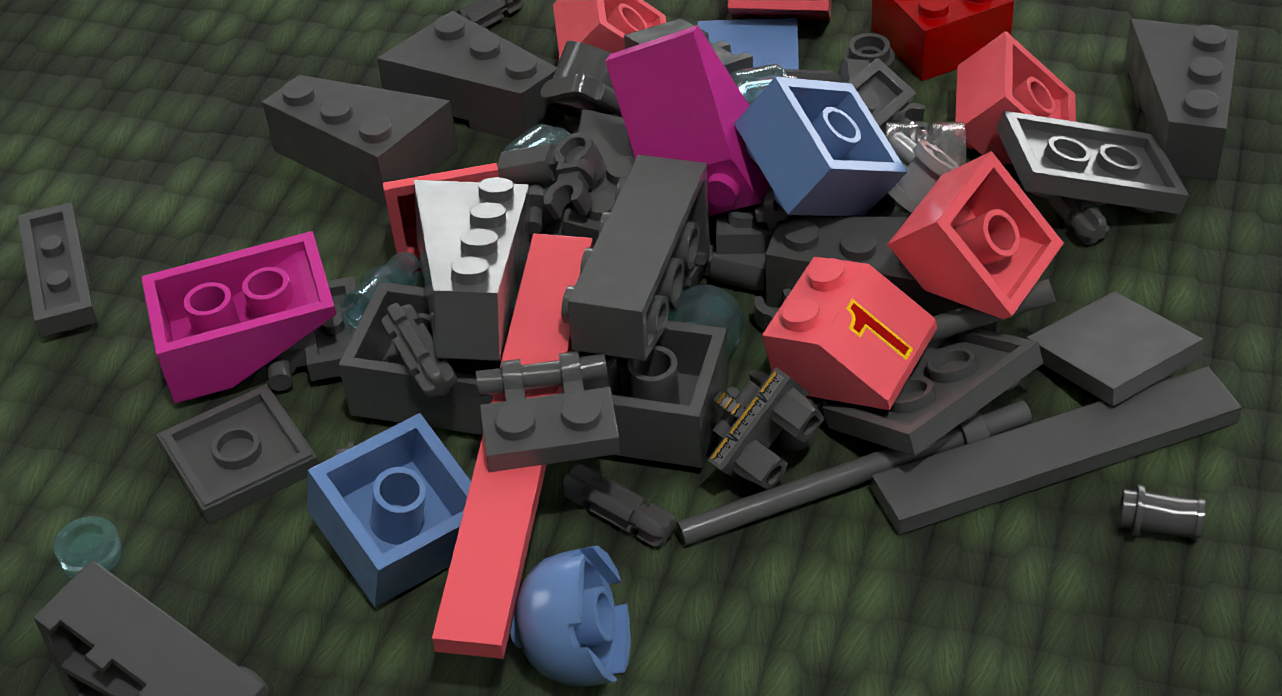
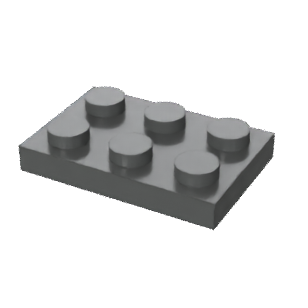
[996,110,1190,214]
[822,327,1043,456]

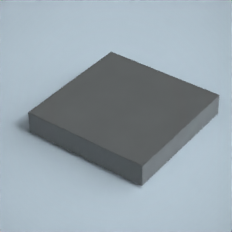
[1026,291,1203,406]
[156,384,319,525]

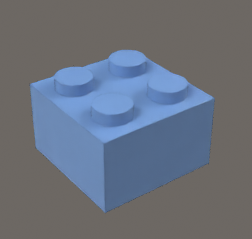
[734,77,907,216]
[306,413,471,607]

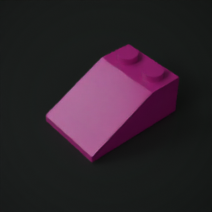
[605,25,770,216]
[141,231,337,403]

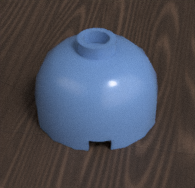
[510,546,631,687]

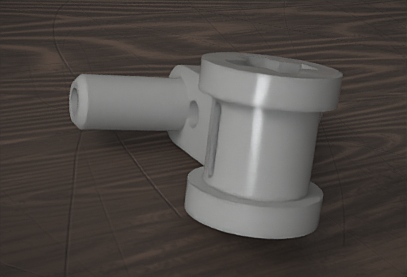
[888,132,959,213]

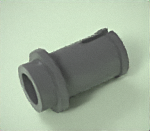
[1118,484,1205,541]

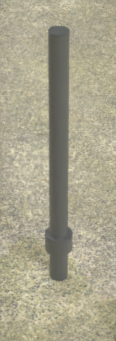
[676,401,1032,546]

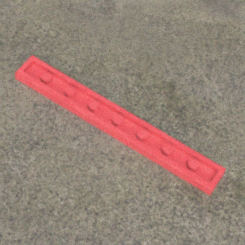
[432,233,593,659]

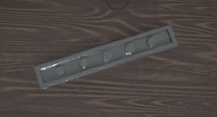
[871,366,1242,535]

